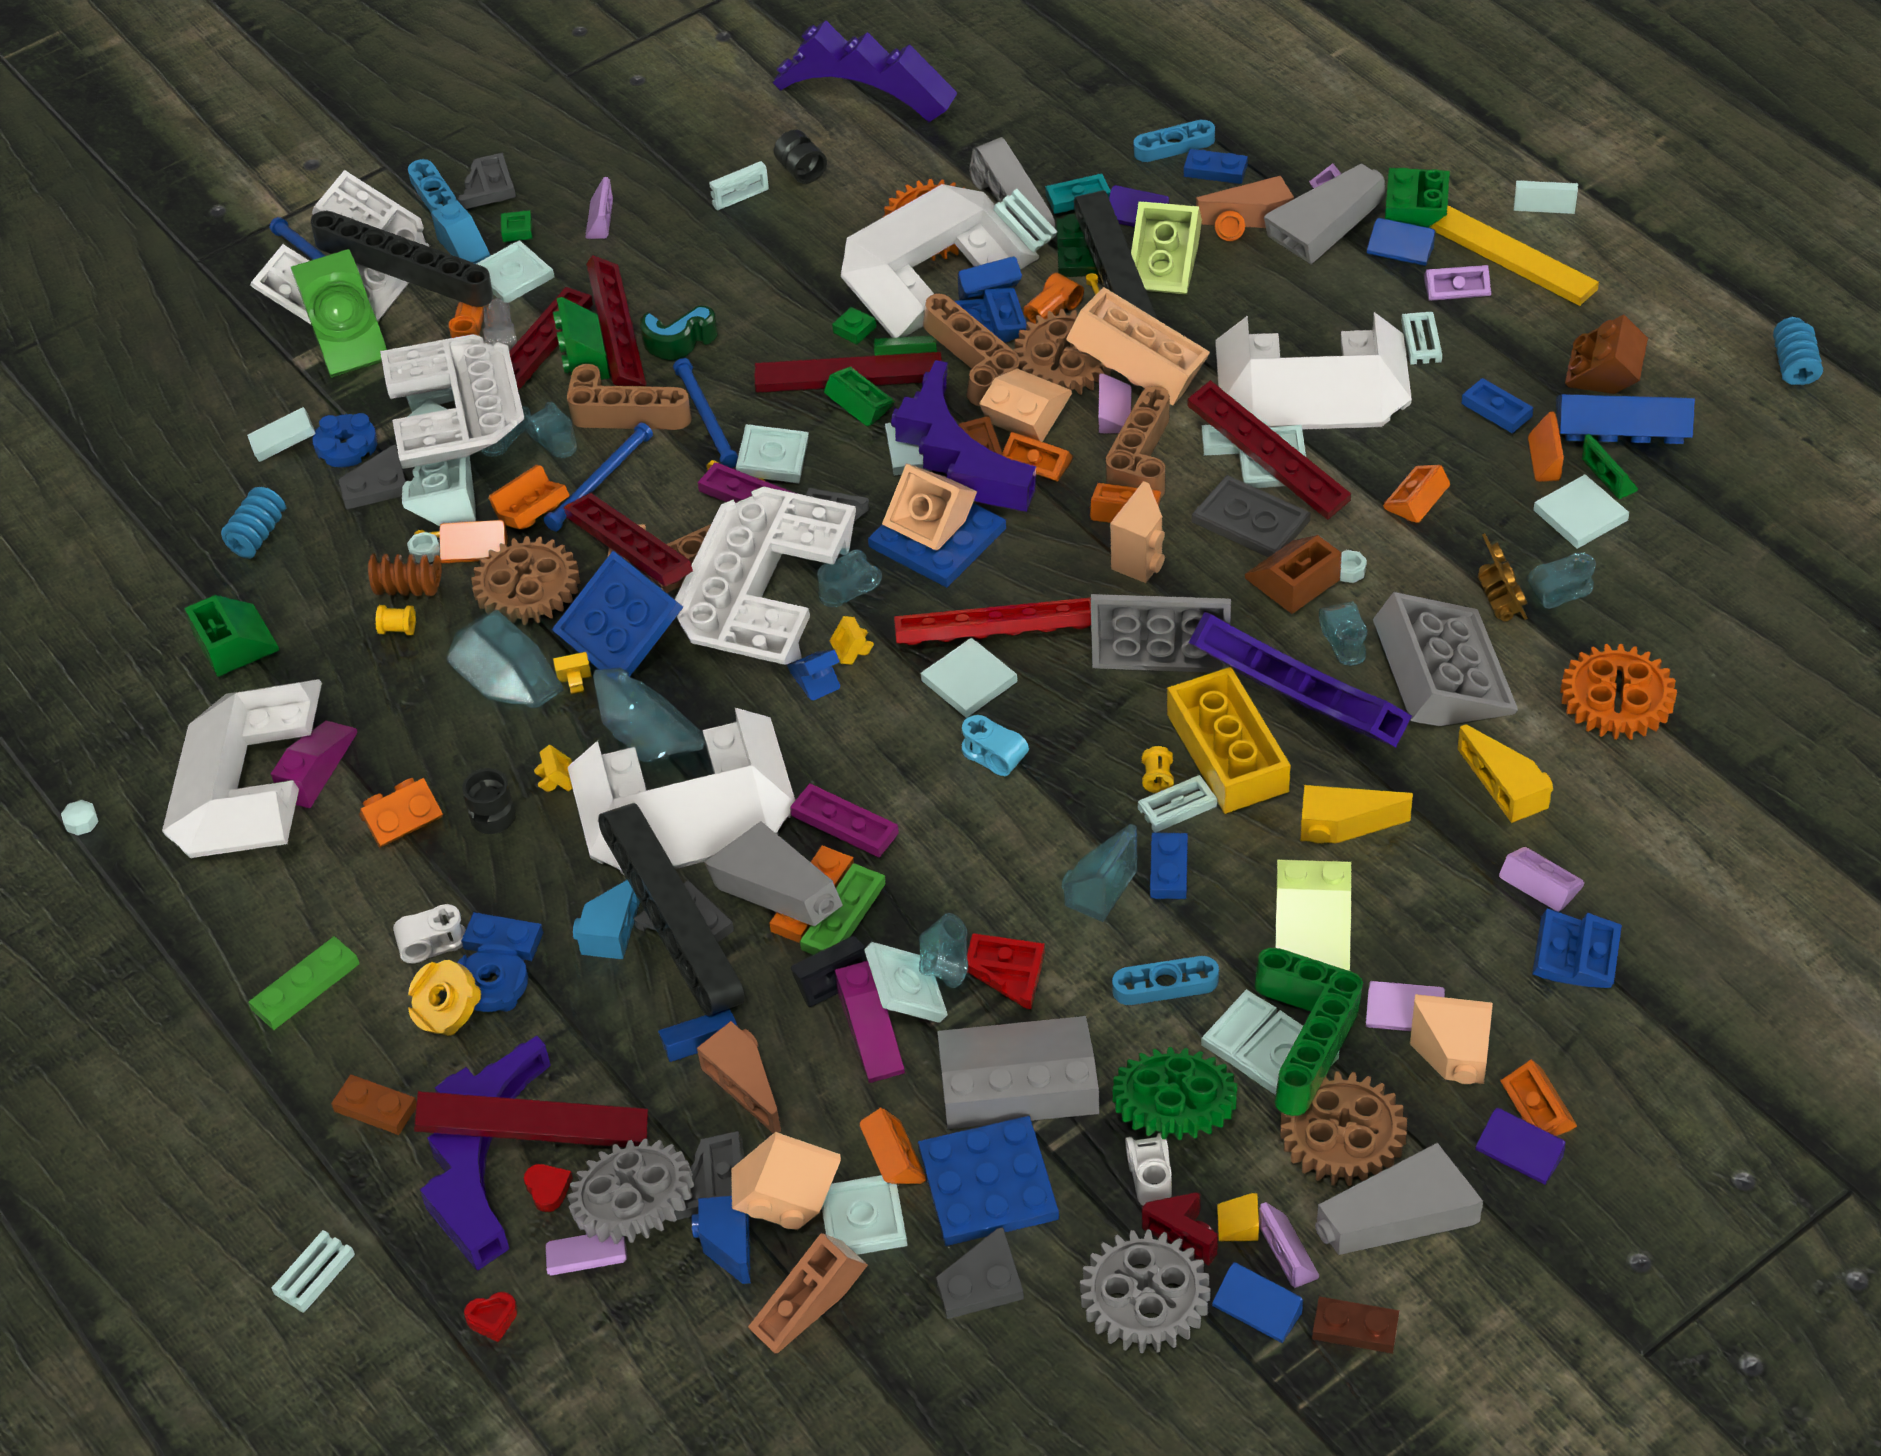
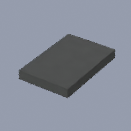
[1192,475,1311,557]

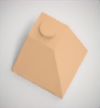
[882,464,977,550]
[1410,994,1493,1084]

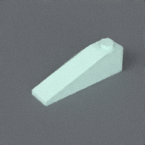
[402,455,476,526]

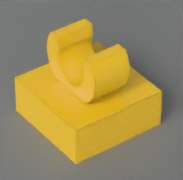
[829,616,874,665]
[553,652,592,694]
[534,744,573,792]

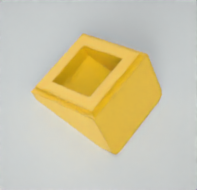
[1217,1193,1259,1241]

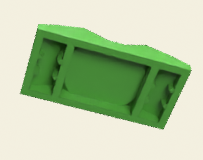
[291,249,387,378]

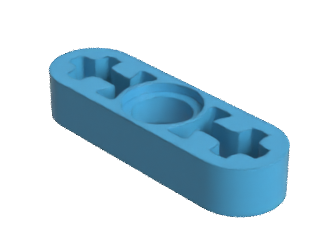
[1133,120,1215,162]
[408,159,456,212]
[1112,956,1219,1005]

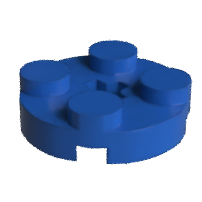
[313,413,378,467]
[457,944,528,1012]

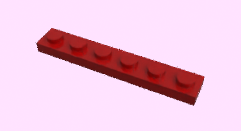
[894,598,1091,645]

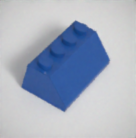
[1556,394,1695,444]

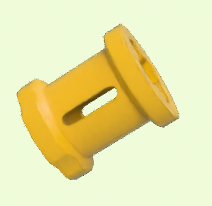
[376,605,416,635]
[1142,746,1174,793]

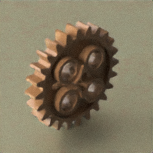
[1014,309,1111,395]
[471,536,580,625]
[1280,1071,1407,1186]

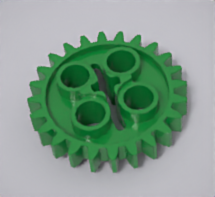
[1112,1047,1237,1140]

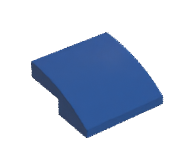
[955,288,1026,343]
[1532,908,1622,988]

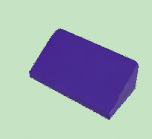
[1109,185,1170,227]
[1475,1108,1566,1185]

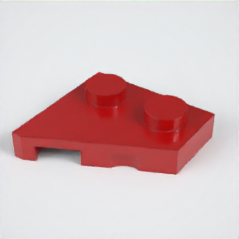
[965,933,1045,1009]

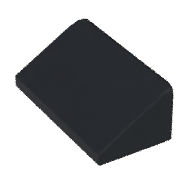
[791,936,868,1008]

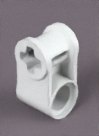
[393,904,466,964]
[1125,1133,1172,1206]

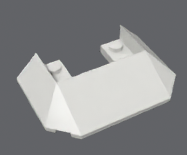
[250,170,429,324]
[840,184,1039,338]
[1216,312,1412,429]
[380,334,524,469]
[675,487,856,665]
[162,679,322,858]
[567,708,795,875]

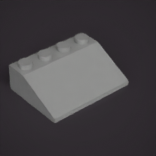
[1373,592,1518,726]
[1091,594,1231,673]
[937,1016,1099,1129]

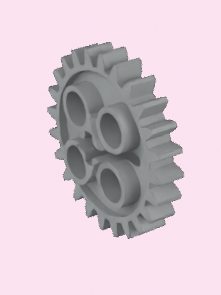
[567,1139,694,1244]
[1080,1229,1211,1353]

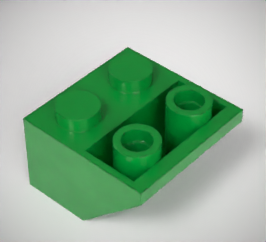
[1385,168,1450,228]
[553,297,610,380]
[184,595,279,677]

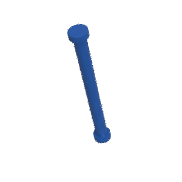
[270,217,326,260]
[673,358,738,468]
[544,422,653,532]

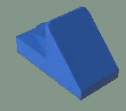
[787,649,840,700]

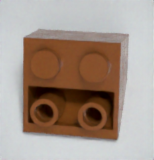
[1565,314,1648,394]
[1245,535,1342,614]

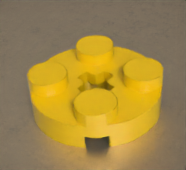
[408,960,481,1036]

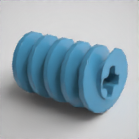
[1773,317,1823,385]
[221,487,287,559]

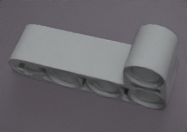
[969,137,1055,239]

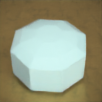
[407,532,440,563]
[1340,550,1367,583]
[61,800,99,835]

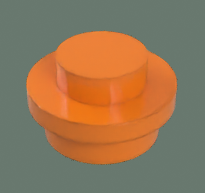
[1215,211,1245,241]

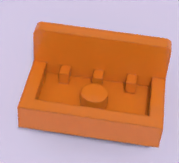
[488,465,570,529]
[359,778,443,848]

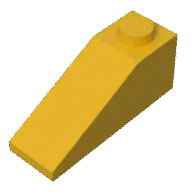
[1457,724,1553,823]
[1300,785,1413,843]

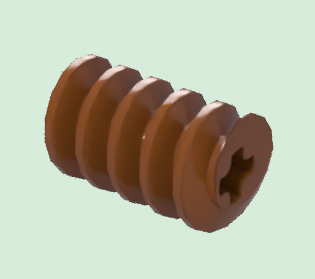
[368,553,442,596]

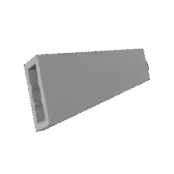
[1264,163,1386,265]
[704,821,843,926]
[1315,1143,1483,1255]

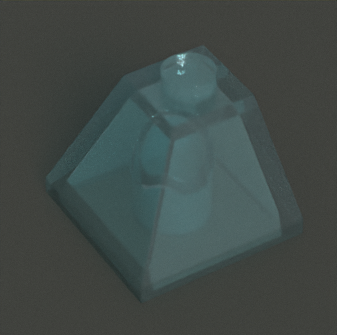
[1061,824,1137,922]

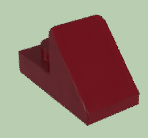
[1142,1193,1218,1266]

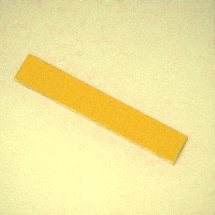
[1429,206,1599,306]

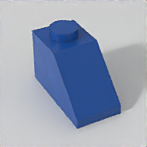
[692,1196,751,1284]

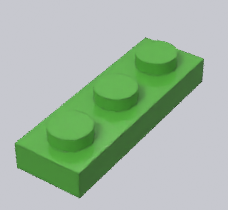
[800,863,886,955]
[248,936,359,1030]

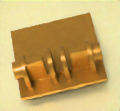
[1478,533,1528,621]

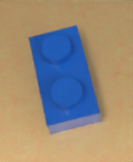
[1184,149,1248,184]
[1461,378,1534,433]
[1150,833,1188,899]
[461,912,544,961]

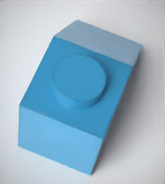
[431,200,491,264]
[573,880,640,959]

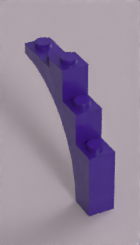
[772,20,957,122]
[891,360,1036,512]
[1188,612,1412,747]
[420,1036,551,1271]

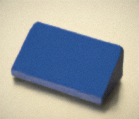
[1367,218,1435,266]
[958,256,1022,300]
[658,1009,738,1062]
[1212,1262,1303,1343]

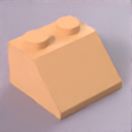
[979,368,1072,442]
[1110,481,1165,583]
[731,1132,841,1230]

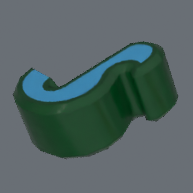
[640,306,718,360]

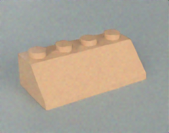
[1066,287,1210,405]

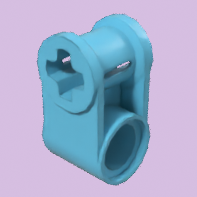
[962,715,1029,776]

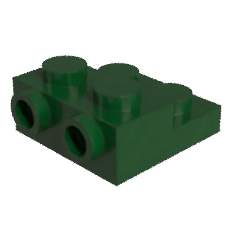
[1057,214,1117,277]

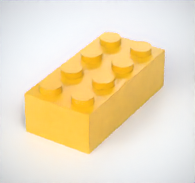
[1167,667,1291,814]

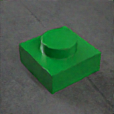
[501,210,533,242]
[832,307,876,345]

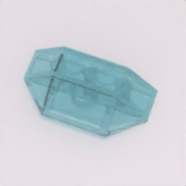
[446,610,564,708]
[593,668,705,762]

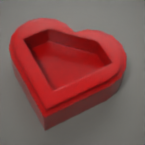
[524,1164,573,1212]
[464,1292,517,1342]

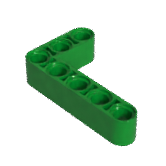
[1255,947,1363,1116]

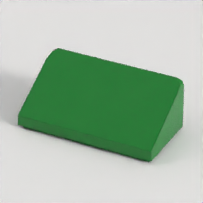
[874,336,937,356]
[824,367,895,427]
[1582,434,1638,499]

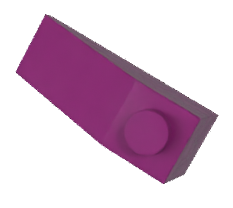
[271,721,358,808]
[835,961,905,1083]

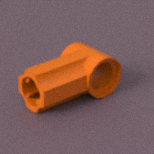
[1024,273,1084,324]
[449,302,485,338]

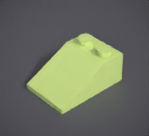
[1131,202,1202,295]
[1275,860,1351,971]

